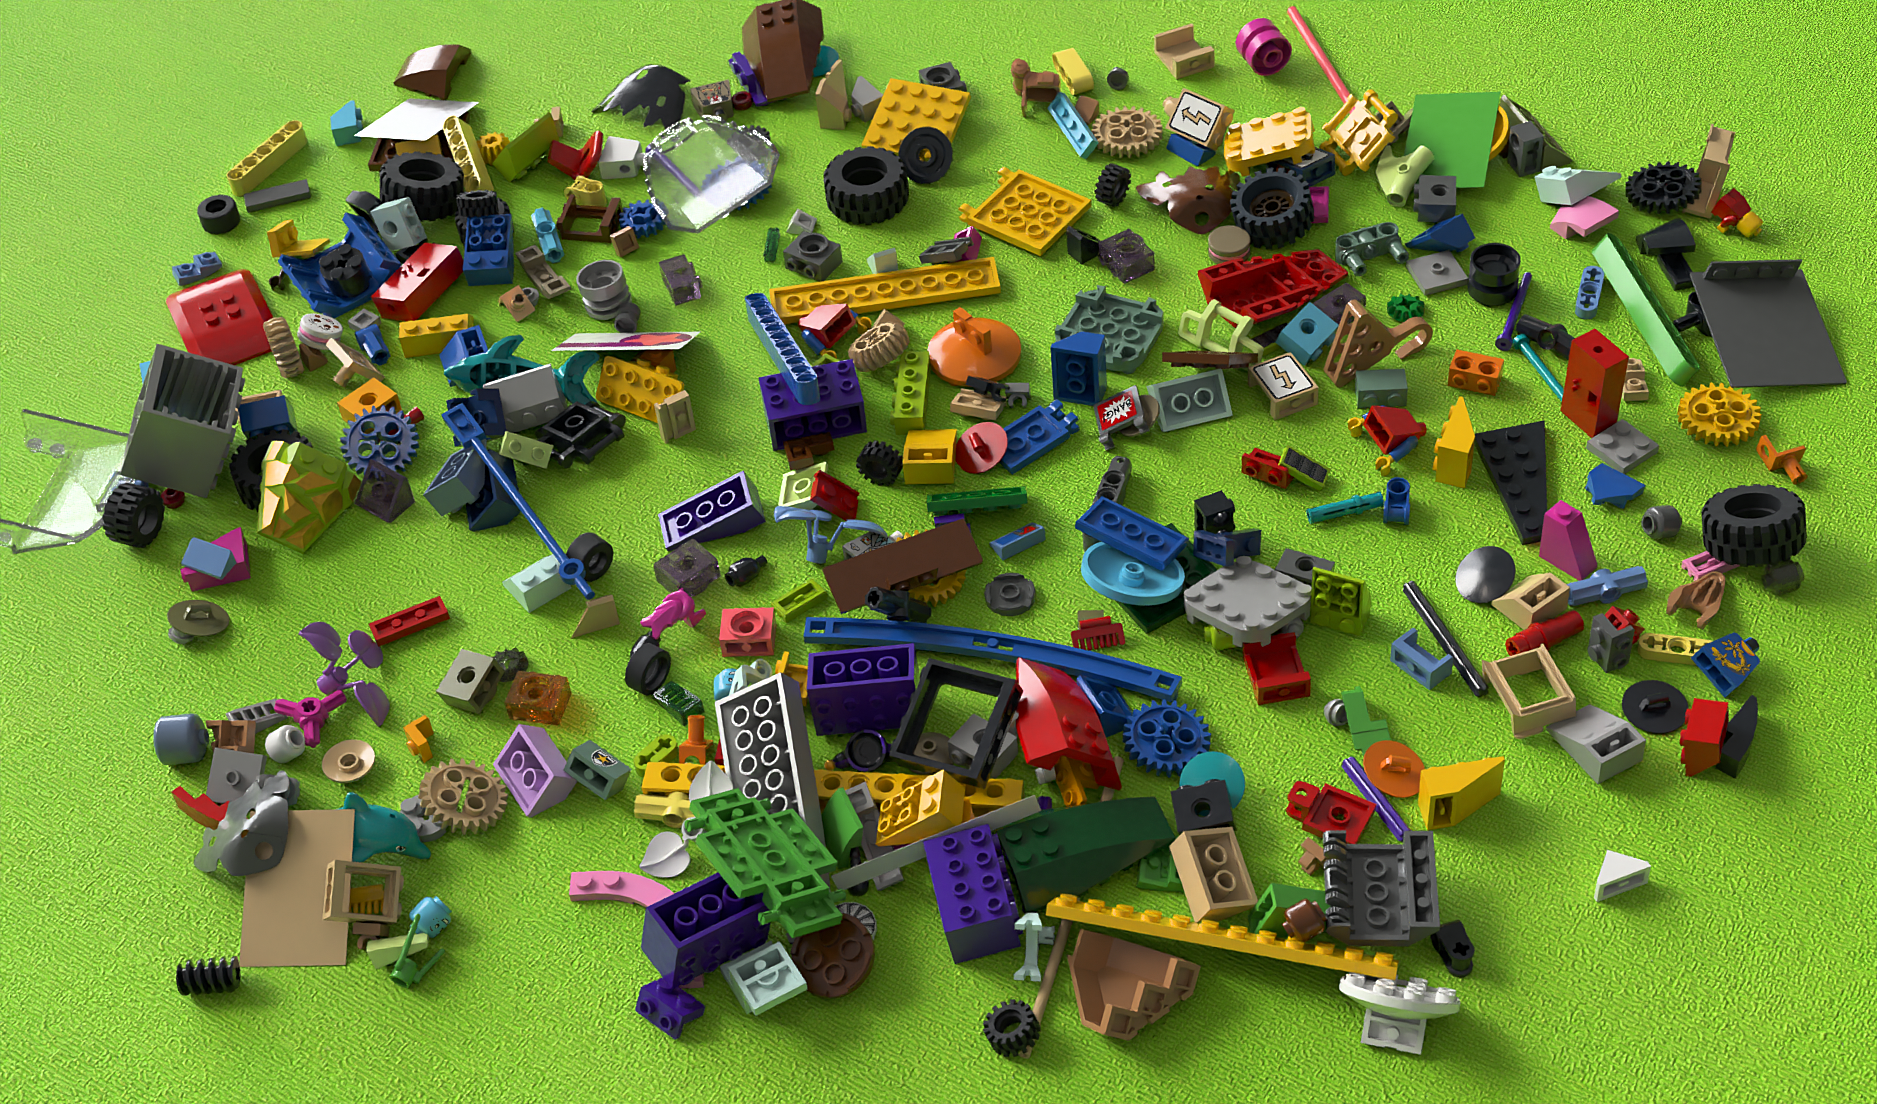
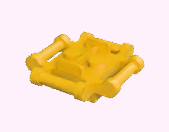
[1320,89,1398,176]

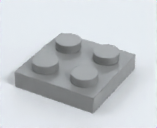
[1586,419,1659,474]

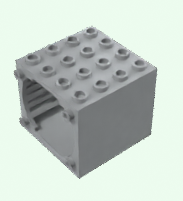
[120,344,245,498]

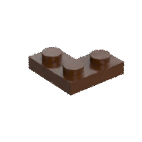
[783,432,835,471]

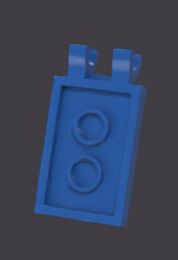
[999,399,1080,475]

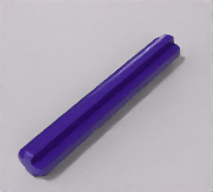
[1342,756,1411,842]

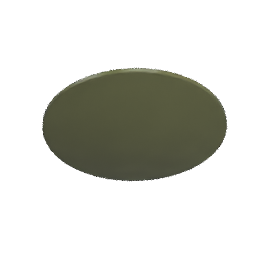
[167,600,229,636]

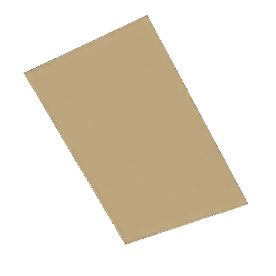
[239,809,355,967]

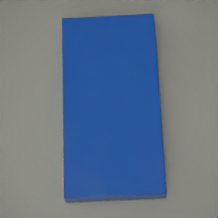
[1075,496,1189,571]

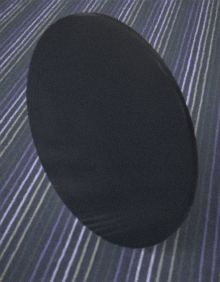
[1455,546,1516,603]
[1622,680,1689,734]

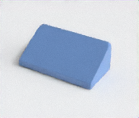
[181,537,236,580]

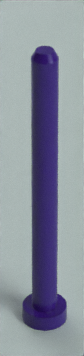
[1495,272,1532,351]

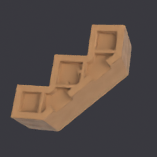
[1067,928,1201,1041]

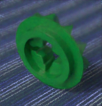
[1387,293,1425,322]

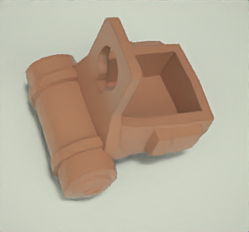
[1011,58,1061,117]

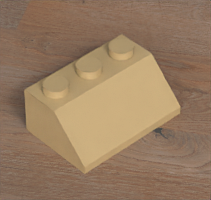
[1169,827,1258,923]

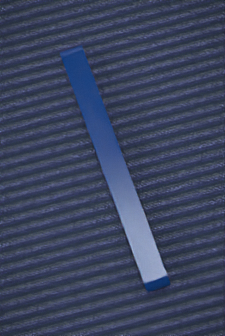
[745,293,820,405]

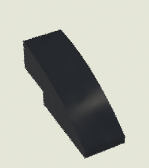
[1716,695,1758,779]

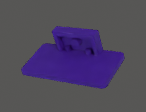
[729,51,787,107]

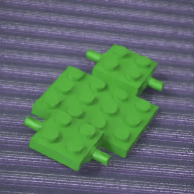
[684,788,846,938]

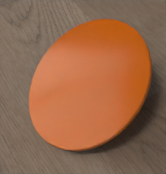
[1363,740,1425,798]

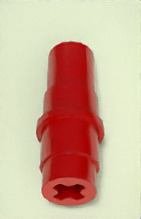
[1505,610,1584,656]

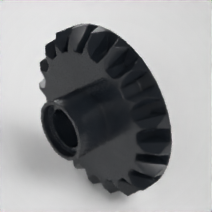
[898,127,954,184]

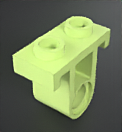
[499,431,553,468]

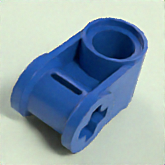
[1383,477,1410,525]

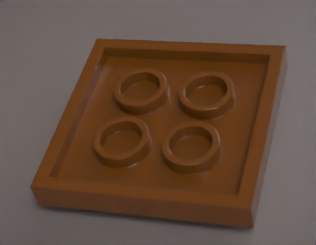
[1162,351,1258,369]

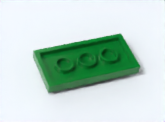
[927,486,1028,516]

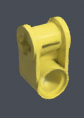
[564,176,607,207]

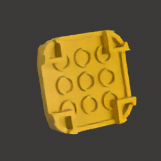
[1224,107,1315,177]

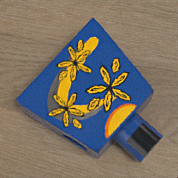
[1691,633,1760,698]

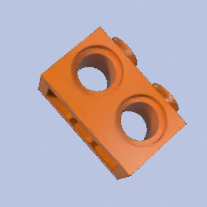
[1448,349,1504,396]

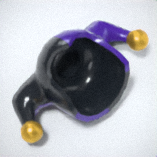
[824,729,895,772]

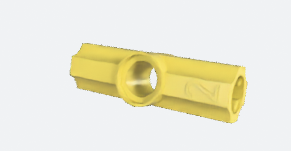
[634,792,695,828]

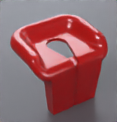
[548,131,603,180]

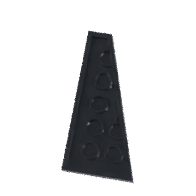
[1474,420,1547,545]

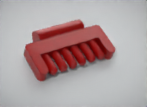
[1070,616,1125,651]

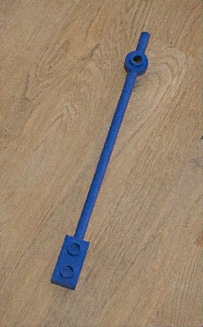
[441,403,595,600]

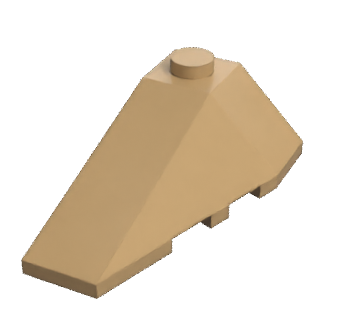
[815,60,852,130]

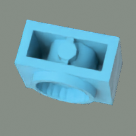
[1275,302,1339,366]

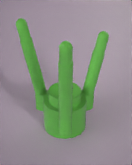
[389,914,445,988]

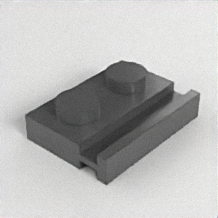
[919,237,974,265]

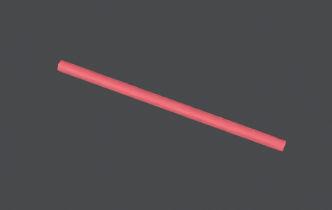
[1287,6,1356,114]

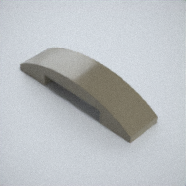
[515,245,571,299]

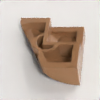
[206,720,256,754]

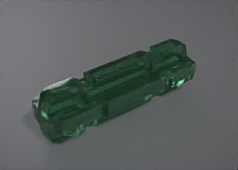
[763,227,780,263]

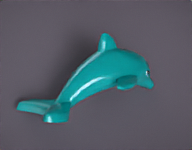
[444,335,599,405]
[335,792,431,863]

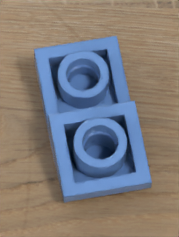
[172,252,222,286]

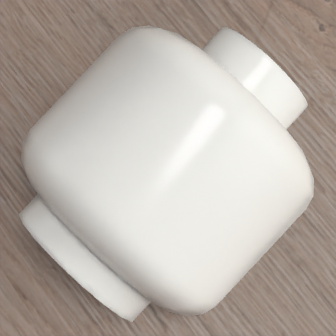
[265,725,305,763]

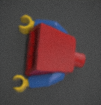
[798,304,871,359]
[1348,405,1427,476]

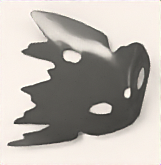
[194,770,289,876]

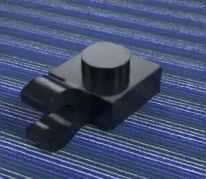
[966,376,1010,402]

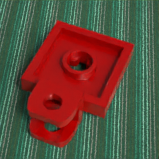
[1286,781,1377,844]

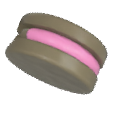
[1208,226,1251,264]

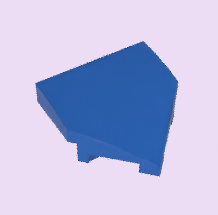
[1585,463,1646,509]

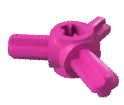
[274,690,347,748]

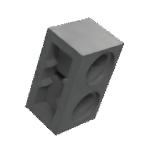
[1507,121,1544,177]

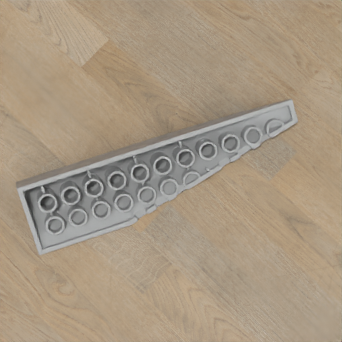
[715,672,831,944]

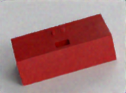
[371,243,464,321]
[1560,328,1629,438]

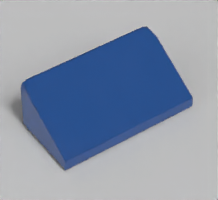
[1167,133,1216,166]

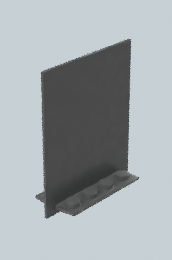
[1689,259,1847,388]

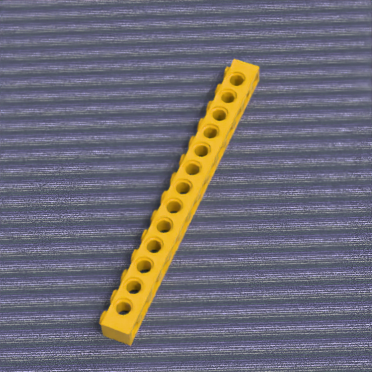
[641,762,1025,818]

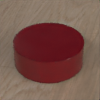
[732,91,753,111]

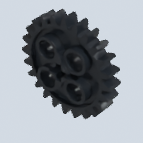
[1625,161,1702,214]

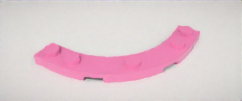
[569,871,704,989]

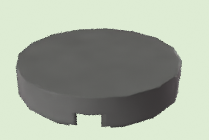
[984,573,1036,616]

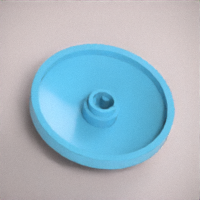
[1081,542,1185,605]

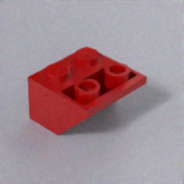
[1680,698,1729,777]

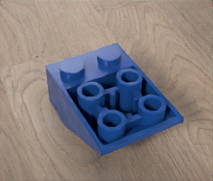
[463,214,514,286]

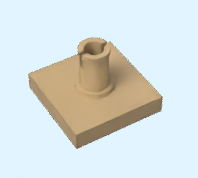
[326,338,384,387]

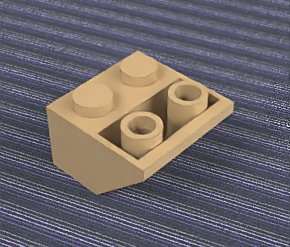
[1491,573,1570,630]

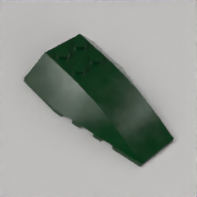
[991,796,1176,913]

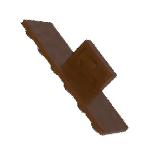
[823,519,983,614]

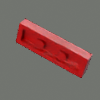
[369,596,450,647]

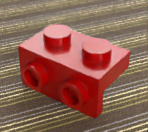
[1241,447,1294,489]

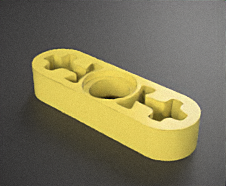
[1637,633,1713,665]

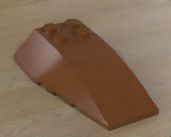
[742,0,824,103]

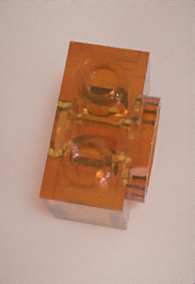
[504,671,572,726]

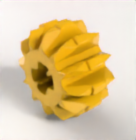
[476,132,510,166]

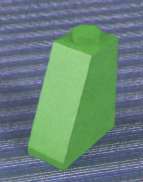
[1247,883,1331,938]

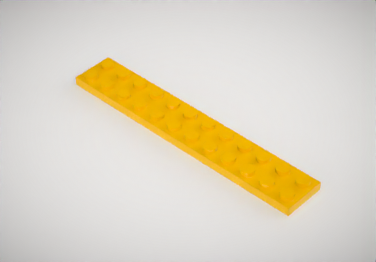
[1046,894,1399,980]

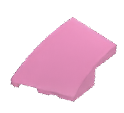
[1550,196,1619,239]

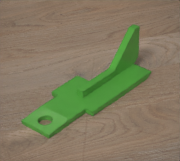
[1341,686,1391,758]

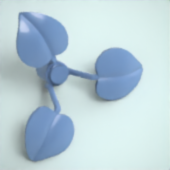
[774,506,887,563]

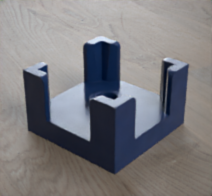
[446,388,507,447]

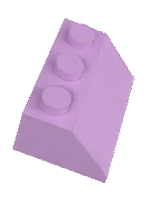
[493,724,577,817]

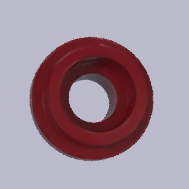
[161,488,185,509]

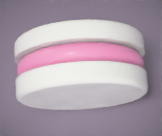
[297,314,343,350]

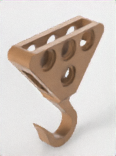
[1324,299,1433,387]

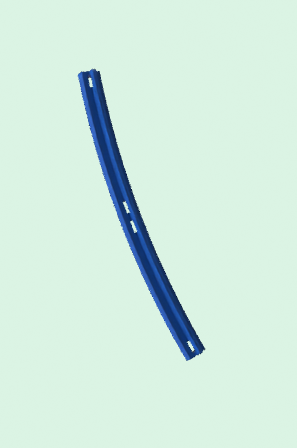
[804,617,1182,702]

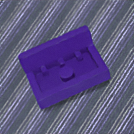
[635,977,706,1039]

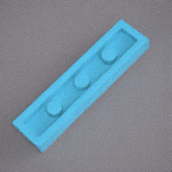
[1047,92,1099,159]

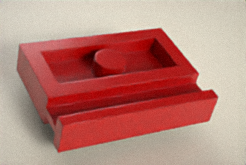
[810,470,860,521]

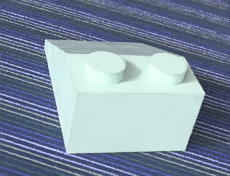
[1535,166,1622,205]

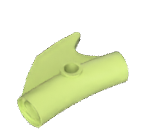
[1376,145,1434,207]

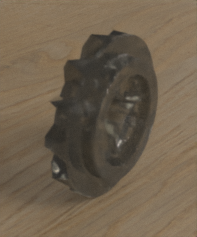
[493,647,528,682]

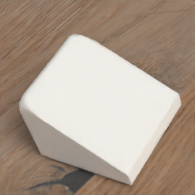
[786,209,817,234]

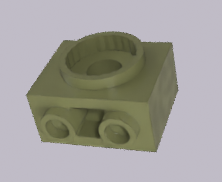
[436,649,505,715]

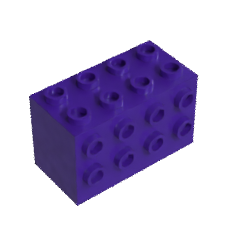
[758,359,867,451]
[807,643,920,736]
[923,824,1024,964]
[641,872,771,989]

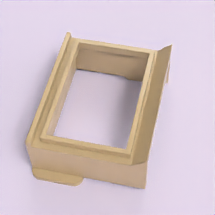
[1682,124,1736,219]
[1482,644,1576,739]

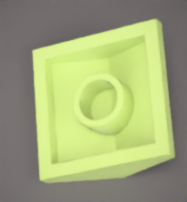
[778,462,828,510]

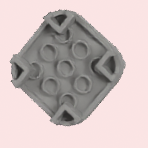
[1184,556,1312,647]

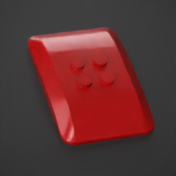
[166,269,273,365]

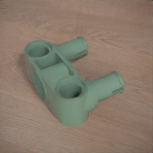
[1335,222,1409,277]

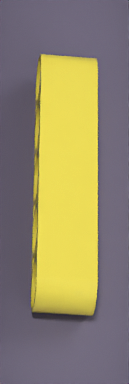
[443,115,494,192]
[227,120,307,197]

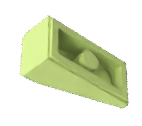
[367,933,429,969]

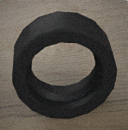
[625,643,671,696]

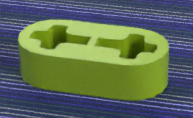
[633,734,678,777]

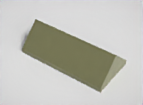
[1500,95,1573,172]

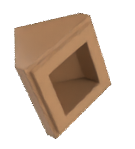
[299,343,328,372]

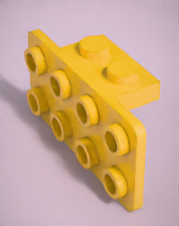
[596,356,684,423]

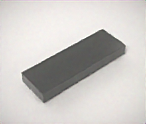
[244,179,311,212]

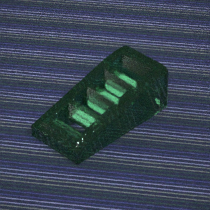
[651,681,705,726]

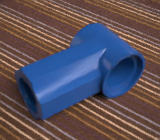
[354,324,391,366]

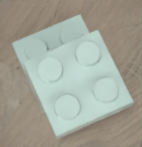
[720,941,807,1016]

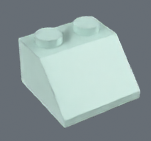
[502,554,571,613]

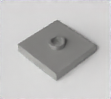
[1406,250,1468,296]
[206,747,267,803]

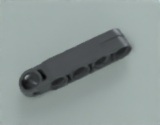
[1082,456,1132,551]

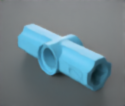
[531,207,564,263]

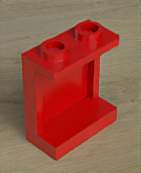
[1243,632,1311,705]

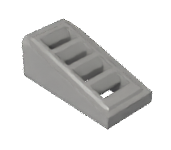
[226,698,288,734]

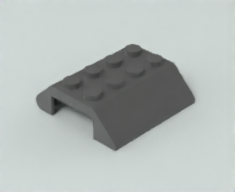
[1323,830,1440,947]

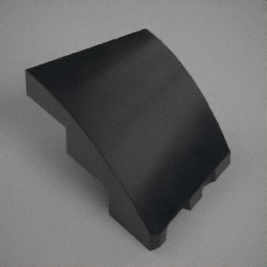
[1636,218,1696,256]

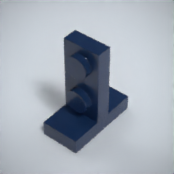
[1193,528,1261,567]

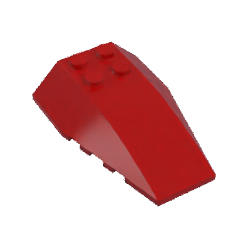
[1198,249,1348,328]
[1016,657,1122,791]

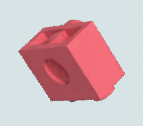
[719,607,777,657]

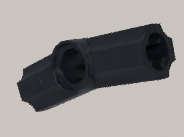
[1516,314,1575,360]

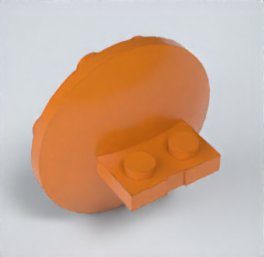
[927,307,1021,387]

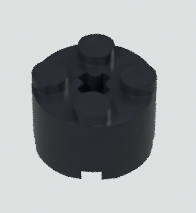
[319,244,372,298]

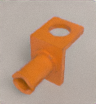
[1756,435,1808,485]
[679,715,713,765]

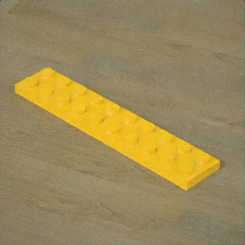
[769,257,1001,325]

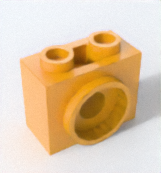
[337,377,402,434]

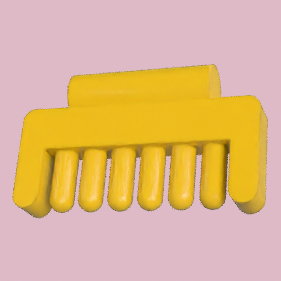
[349,884,384,915]

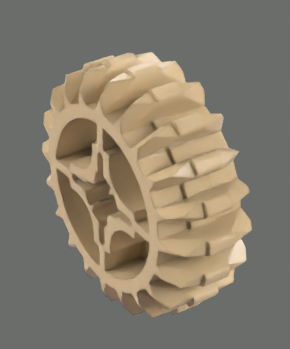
[263,317,304,379]
[848,321,910,372]

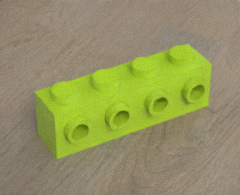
[890,351,931,435]

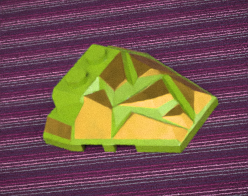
[257,441,362,554]

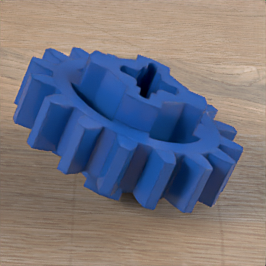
[619,200,667,238]

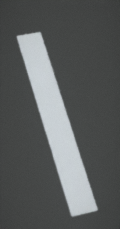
[831,795,1041,890]

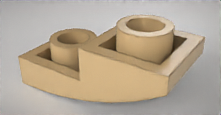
[1622,358,1649,401]

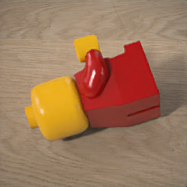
[1711,188,1763,238]

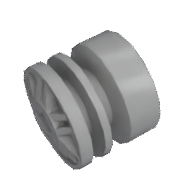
[576,260,632,320]

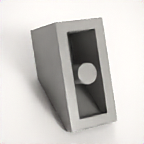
[851,76,883,123]

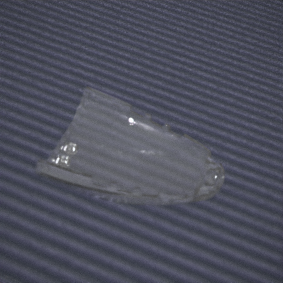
[643,115,780,233]

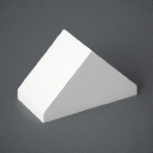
[1594,850,1651,902]

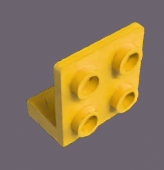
[267,220,330,258]

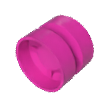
[1236,18,1292,76]

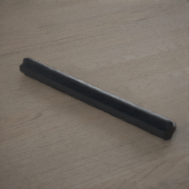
[1403,581,1489,698]

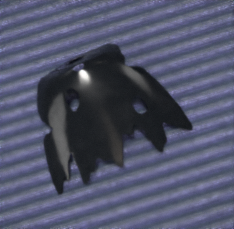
[592,64,691,138]

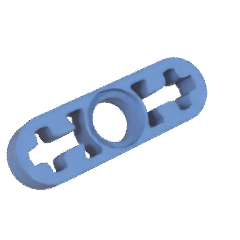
[1575,266,1604,319]

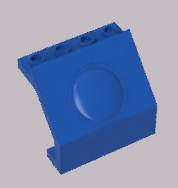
[278,213,402,319]

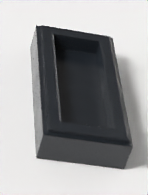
[1657,253,1694,291]

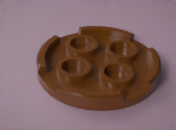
[790,913,875,999]

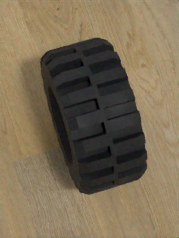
[823,146,909,225]
[380,151,464,222]
[1701,484,1807,567]

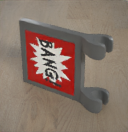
[1093,385,1150,451]

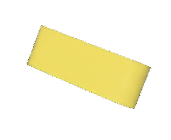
[1052,48,1094,95]

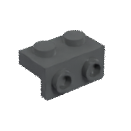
[1588,613,1635,673]

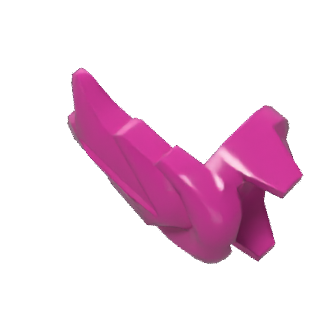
[640,588,706,639]

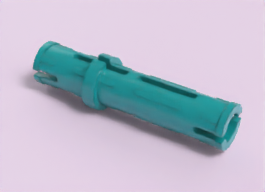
[1306,491,1384,524]

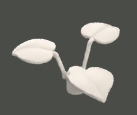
[639,761,734,878]

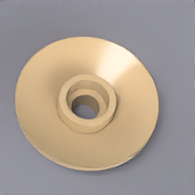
[322,740,375,783]

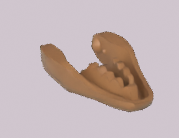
[1666,571,1725,629]

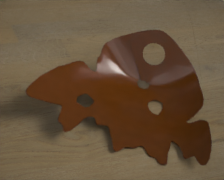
[1136,166,1240,234]

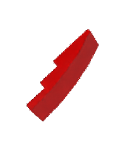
[171,786,249,838]

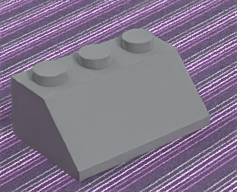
[483,364,567,433]

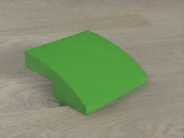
[821,787,864,869]
[1136,836,1184,892]

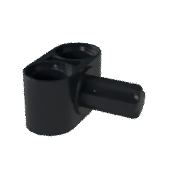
[1673,291,1712,337]

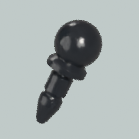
[847,847,869,896]

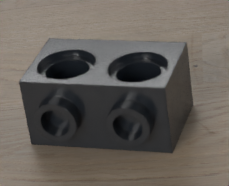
[1194,490,1235,534]

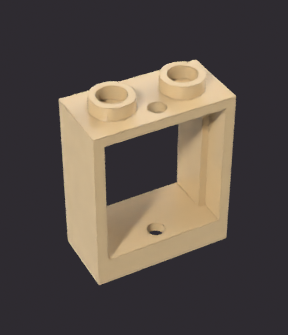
[323,860,404,926]

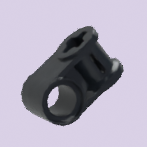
[1430,919,1475,978]

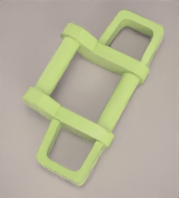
[1178,299,1264,371]

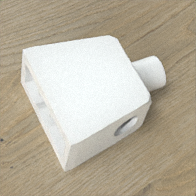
[598,136,652,179]

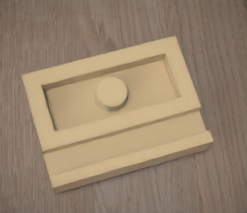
[950,388,1007,420]
[654,390,696,444]

